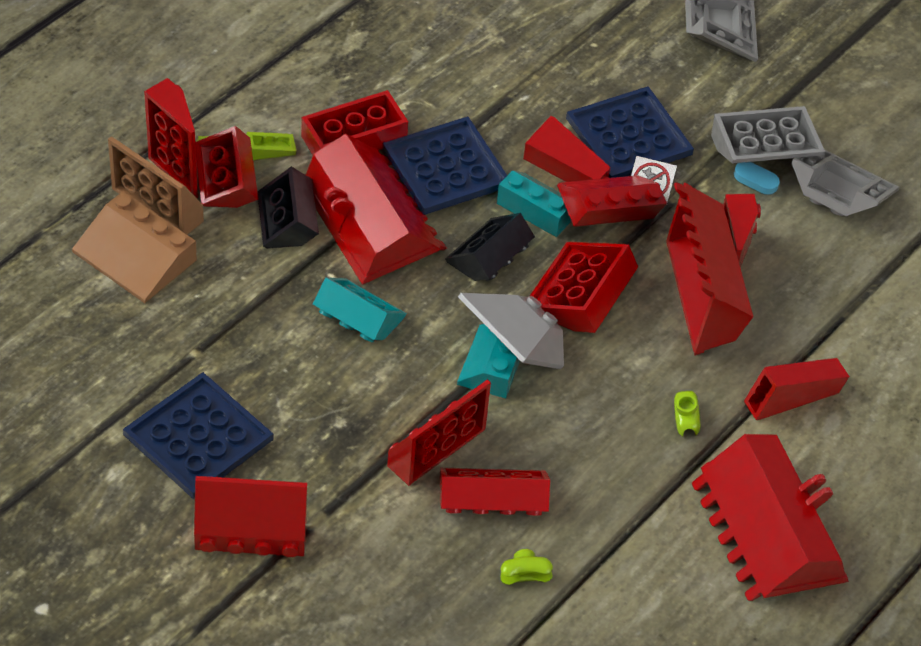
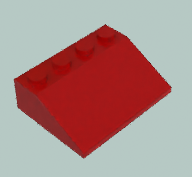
[144,78,198,198]
[530,242,638,333]
[387,379,491,486]
[194,476,307,557]

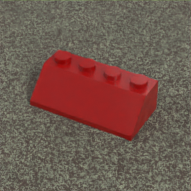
[557,175,667,227]
[440,467,550,516]

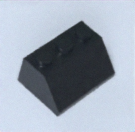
[257,166,319,248]
[445,213,535,281]

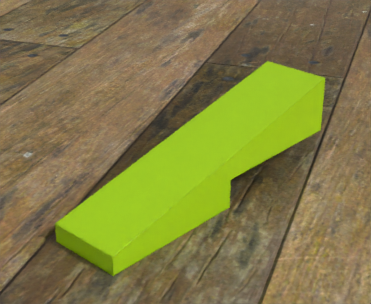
[197,132,297,160]

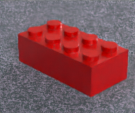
[301,90,408,155]

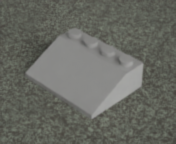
[711,106,825,163]

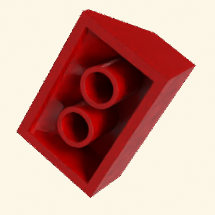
[196,126,258,208]

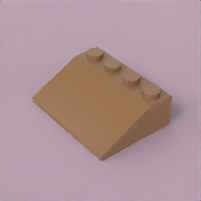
[108,136,204,235]
[72,191,197,303]

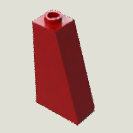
[523,116,610,182]
[744,358,850,420]

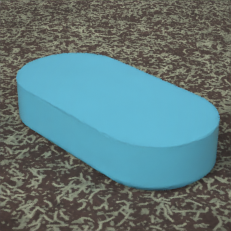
[734,162,780,194]

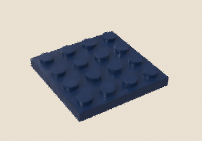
[566,86,694,178]
[383,116,507,215]
[123,372,274,499]

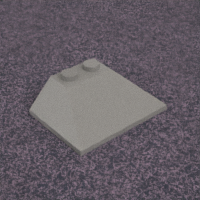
[685,0,758,62]
[792,149,900,216]
[458,293,564,369]

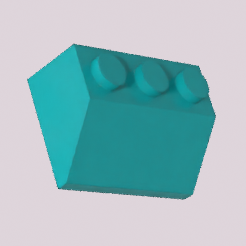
[497,170,572,238]
[313,277,407,342]
[457,324,520,399]

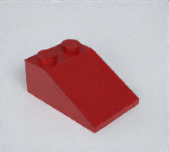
[723,194,761,268]

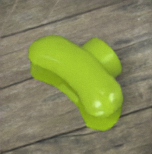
[674,391,701,437]
[500,549,553,585]

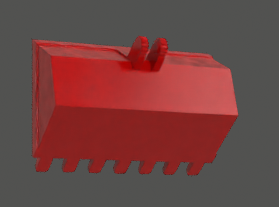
[306,134,447,285]
[666,182,754,356]
[692,434,849,601]

